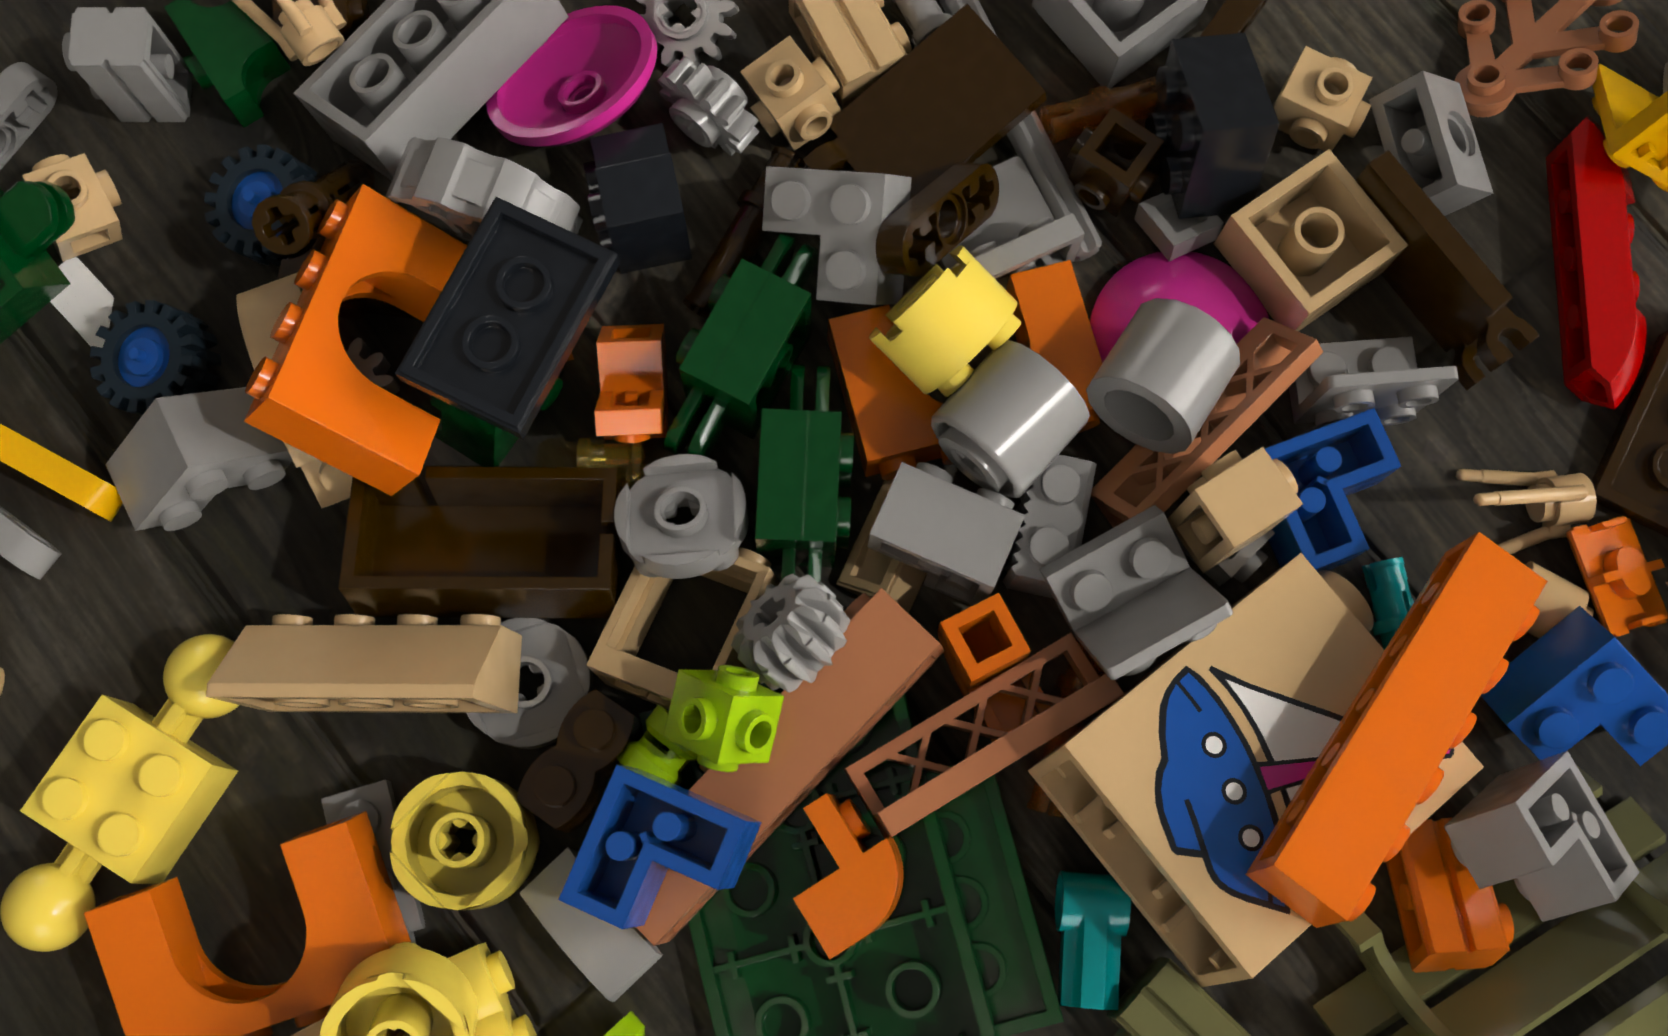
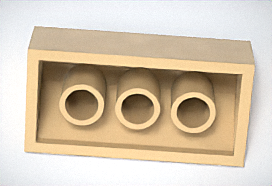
[206,614,522,714]

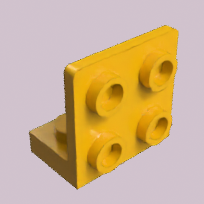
[1592,64,1668,192]

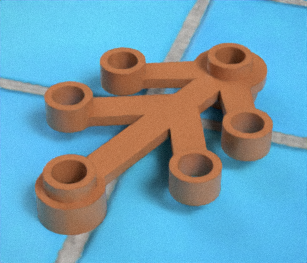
[1455,0,1639,117]

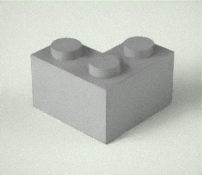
[762,166,912,305]
[105,387,293,531]
[867,462,1025,606]
[1444,750,1640,922]

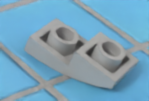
[520,847,663,1002]

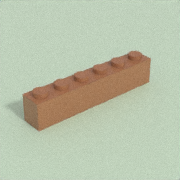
[636,588,945,946]

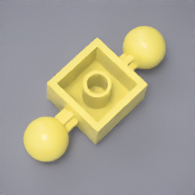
[0,634,239,952]

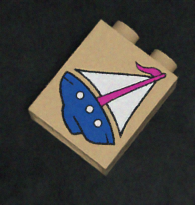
[1028,553,1484,987]

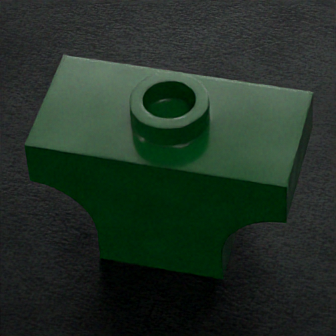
[164,0,291,128]

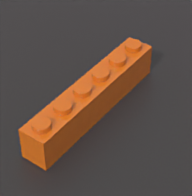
[1245,532,1548,928]

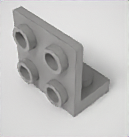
[939,156,1085,290]
[1289,337,1459,429]
[1039,505,1233,680]

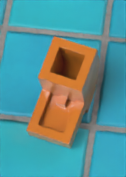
[594,324,668,443]
[938,593,1051,742]
[793,793,904,959]

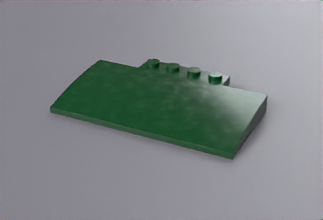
[639,683,1064,1036]

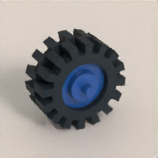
[204,144,319,266]
[90,300,221,416]

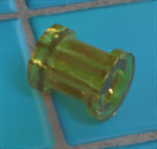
[577,438,646,488]

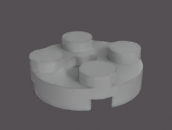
[614,454,749,579]
[466,618,594,749]

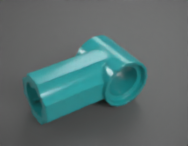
[1055,871,1131,1010]

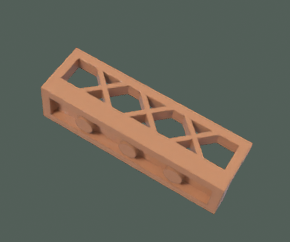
[1091,317,1323,528]
[844,633,1124,839]

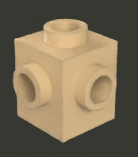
[740,35,841,151]
[1273,46,1373,151]
[22,153,123,262]

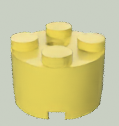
[869,245,1021,397]
[389,771,541,910]
[320,942,479,1036]

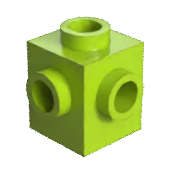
[663,665,784,772]

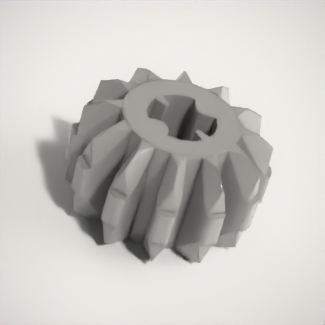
[731,574,851,693]

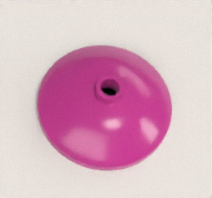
[486,5,657,147]
[1089,251,1269,363]

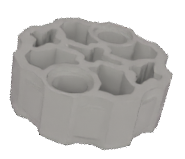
[385,137,583,245]

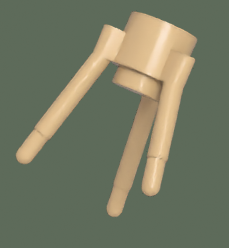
[231,0,347,66]
[1456,469,1597,554]

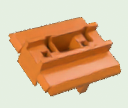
[1566,516,1668,637]

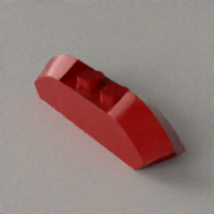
[1546,115,1647,410]

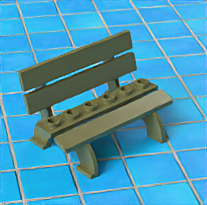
[1312,766,1668,1036]

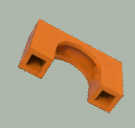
[244,184,468,496]
[828,260,1102,480]
[84,811,411,1036]

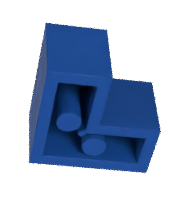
[1265,408,1401,572]
[1480,606,1668,766]
[558,764,762,929]

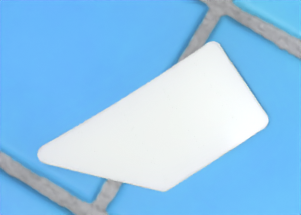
[50,257,114,348]

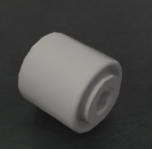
[1086,298,1240,454]
[931,340,1090,498]

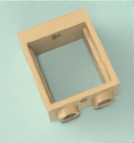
[586,547,780,710]

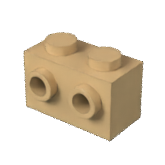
[1167,447,1303,574]

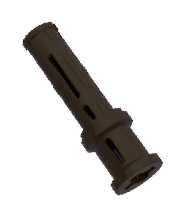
[252,159,375,255]

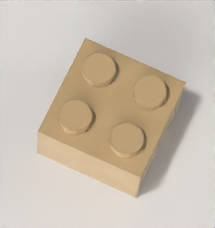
[1214,149,1408,331]

